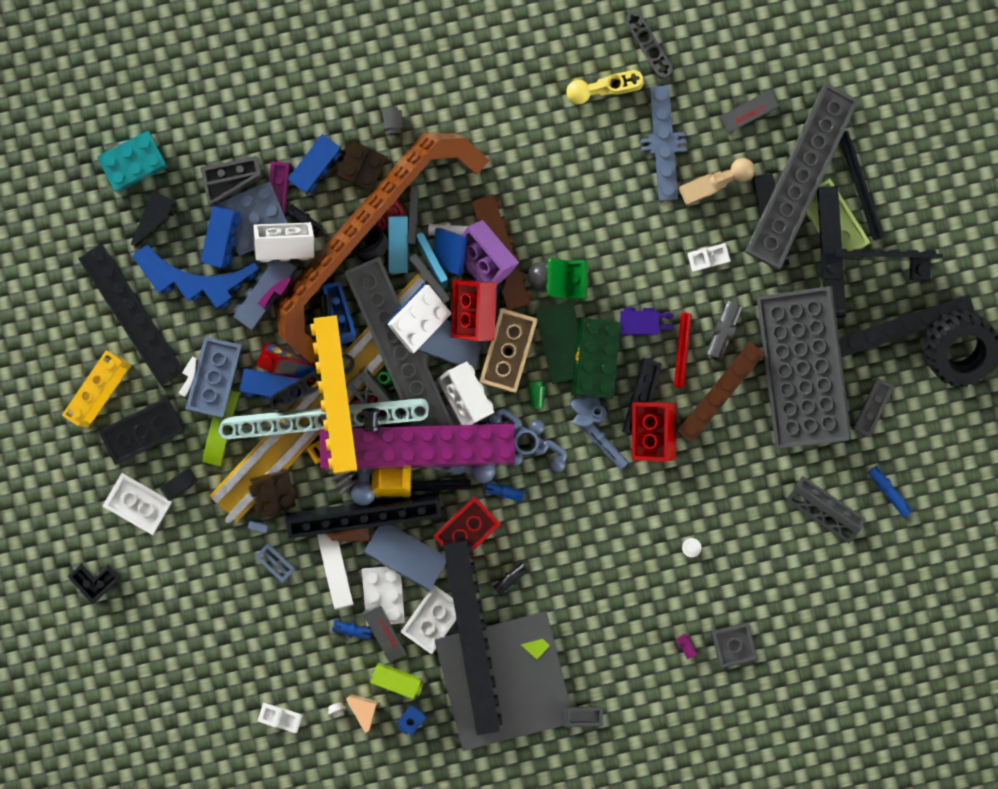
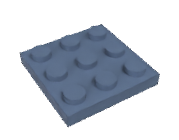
[217,181,288,257]

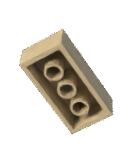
[479,308,538,394]

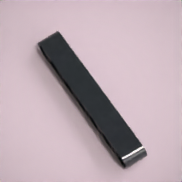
[817,186,846,318]

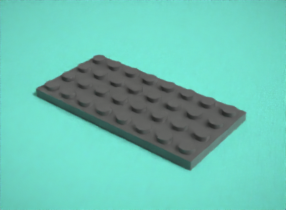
[757,286,852,449]

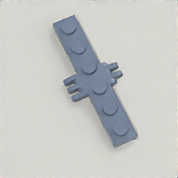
[641,86,687,201]

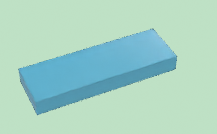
[388,215,408,273]
[416,232,448,289]

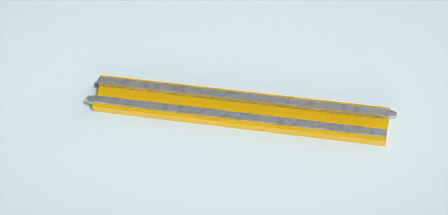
[209,271,431,523]

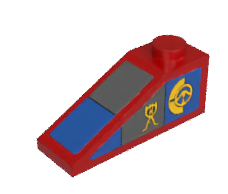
[256,342,316,382]

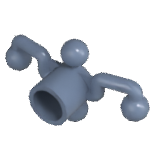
[487,409,567,472]

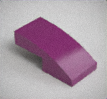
[258,277,293,309]

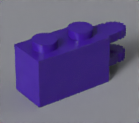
[620,307,674,336]

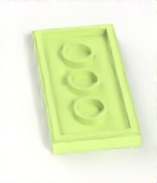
[806,178,870,251]

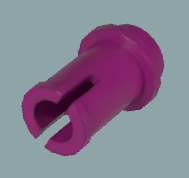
[676,633,698,659]

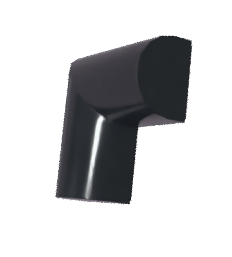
[67,563,122,604]

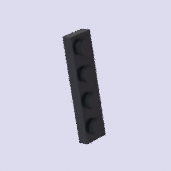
[622,358,662,435]

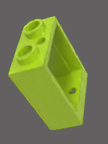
[370,662,424,699]

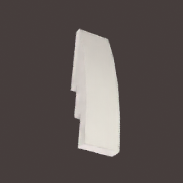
[317,534,353,610]

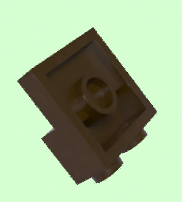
[335,140,388,192]
[249,469,296,519]

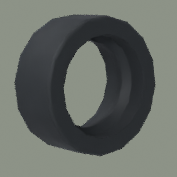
[352,225,388,262]
[160,468,198,501]

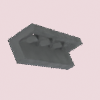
[347,366,412,427]
[786,476,866,543]

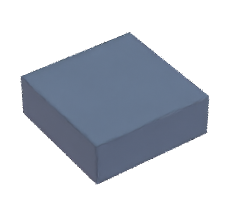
[248,521,269,533]

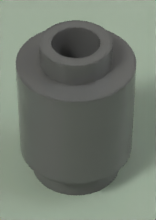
[383,107,403,135]

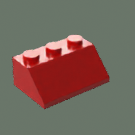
[451,280,497,341]
[632,402,677,462]

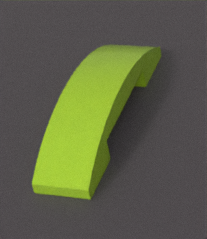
[202,390,241,467]

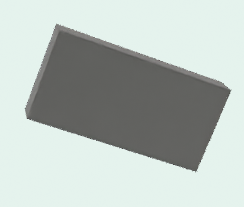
[564,706,603,727]

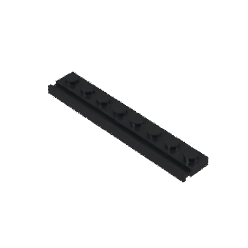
[78,243,184,386]

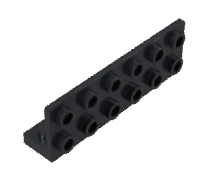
[821,249,943,280]

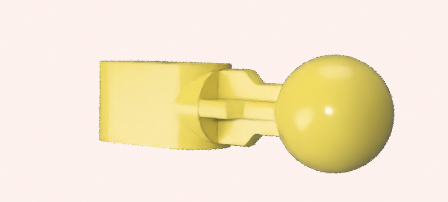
[566,70,644,104]

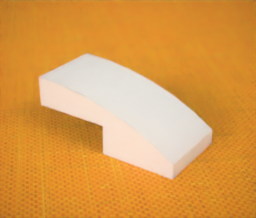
[687,243,731,272]
[179,356,198,398]
[258,703,303,733]

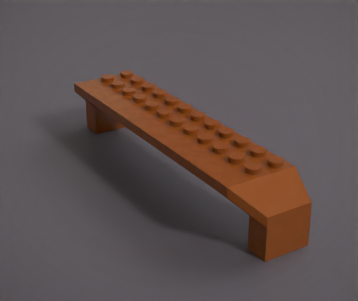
[273,133,490,364]

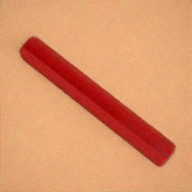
[674,312,691,388]

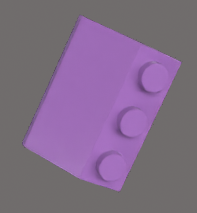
[462,220,519,285]

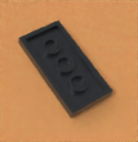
[99,397,185,465]

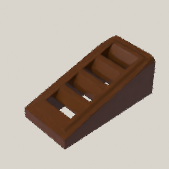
[326,528,370,542]

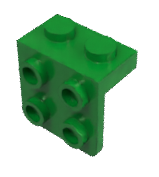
[546,258,588,299]

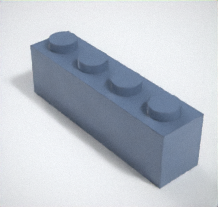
[233,259,298,331]

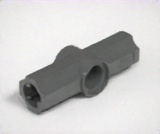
[707,301,743,360]

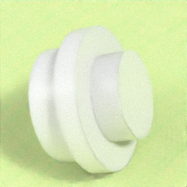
[682,538,701,557]
[328,702,347,718]

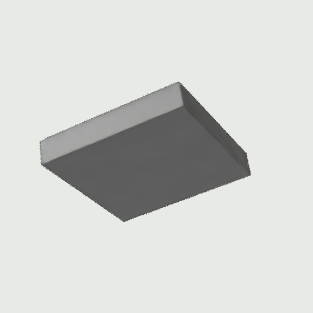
[711,622,758,669]

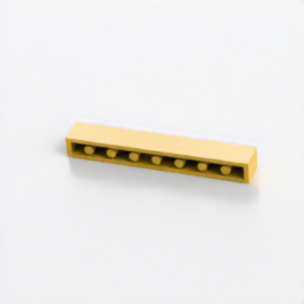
[310,315,357,475]

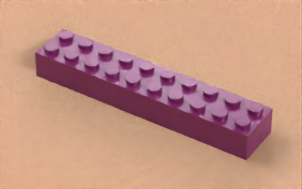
[319,424,515,471]

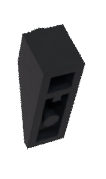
[131,191,177,247]

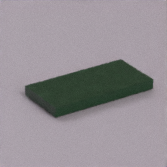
[535,301,578,384]

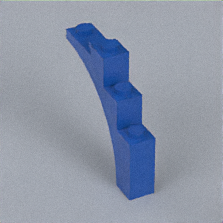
[132,244,261,310]

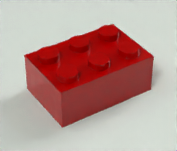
[433,496,501,551]

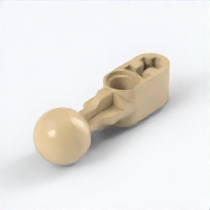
[679,158,755,206]

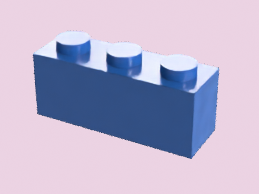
[288,134,342,195]
[200,206,241,268]
[321,281,356,344]
[240,368,300,404]

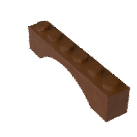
[472,194,532,311]
[676,342,765,444]

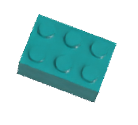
[97,131,168,193]

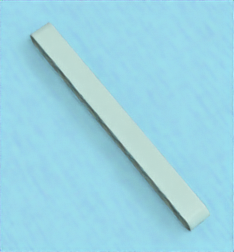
[219,398,429,439]

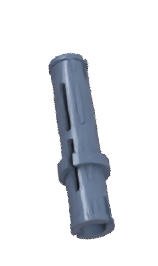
[581,423,629,470]

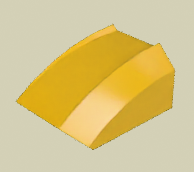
[371,468,412,498]

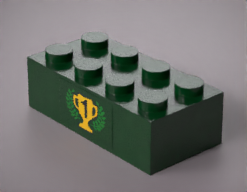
[571,318,621,400]

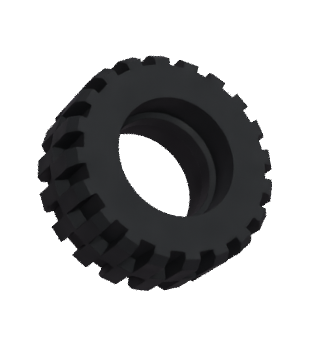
[923,310,998,387]

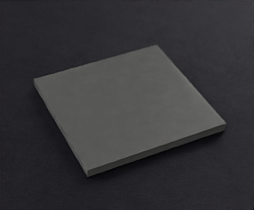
[434,611,571,751]

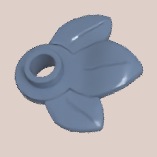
[570,397,607,427]

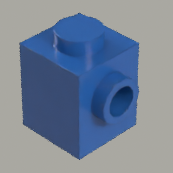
[397,704,427,735]

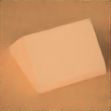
[346,694,378,733]

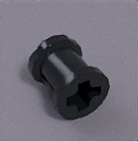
[362,408,380,431]

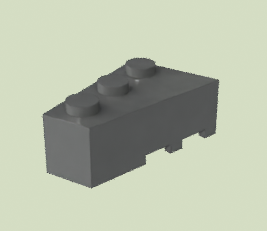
[200,156,263,208]

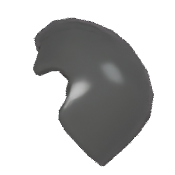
[528,261,548,293]

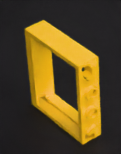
[62,350,132,428]

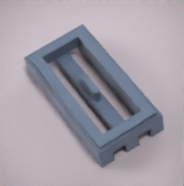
[255,543,296,583]

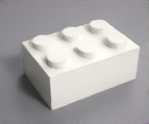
[253,222,314,262]
[437,361,494,425]

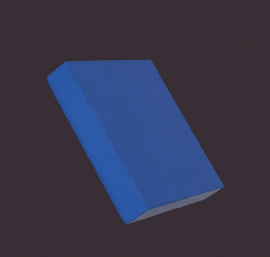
[433,228,467,275]

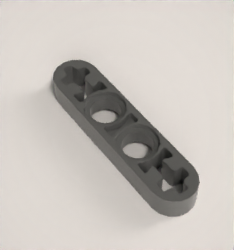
[625,11,672,79]

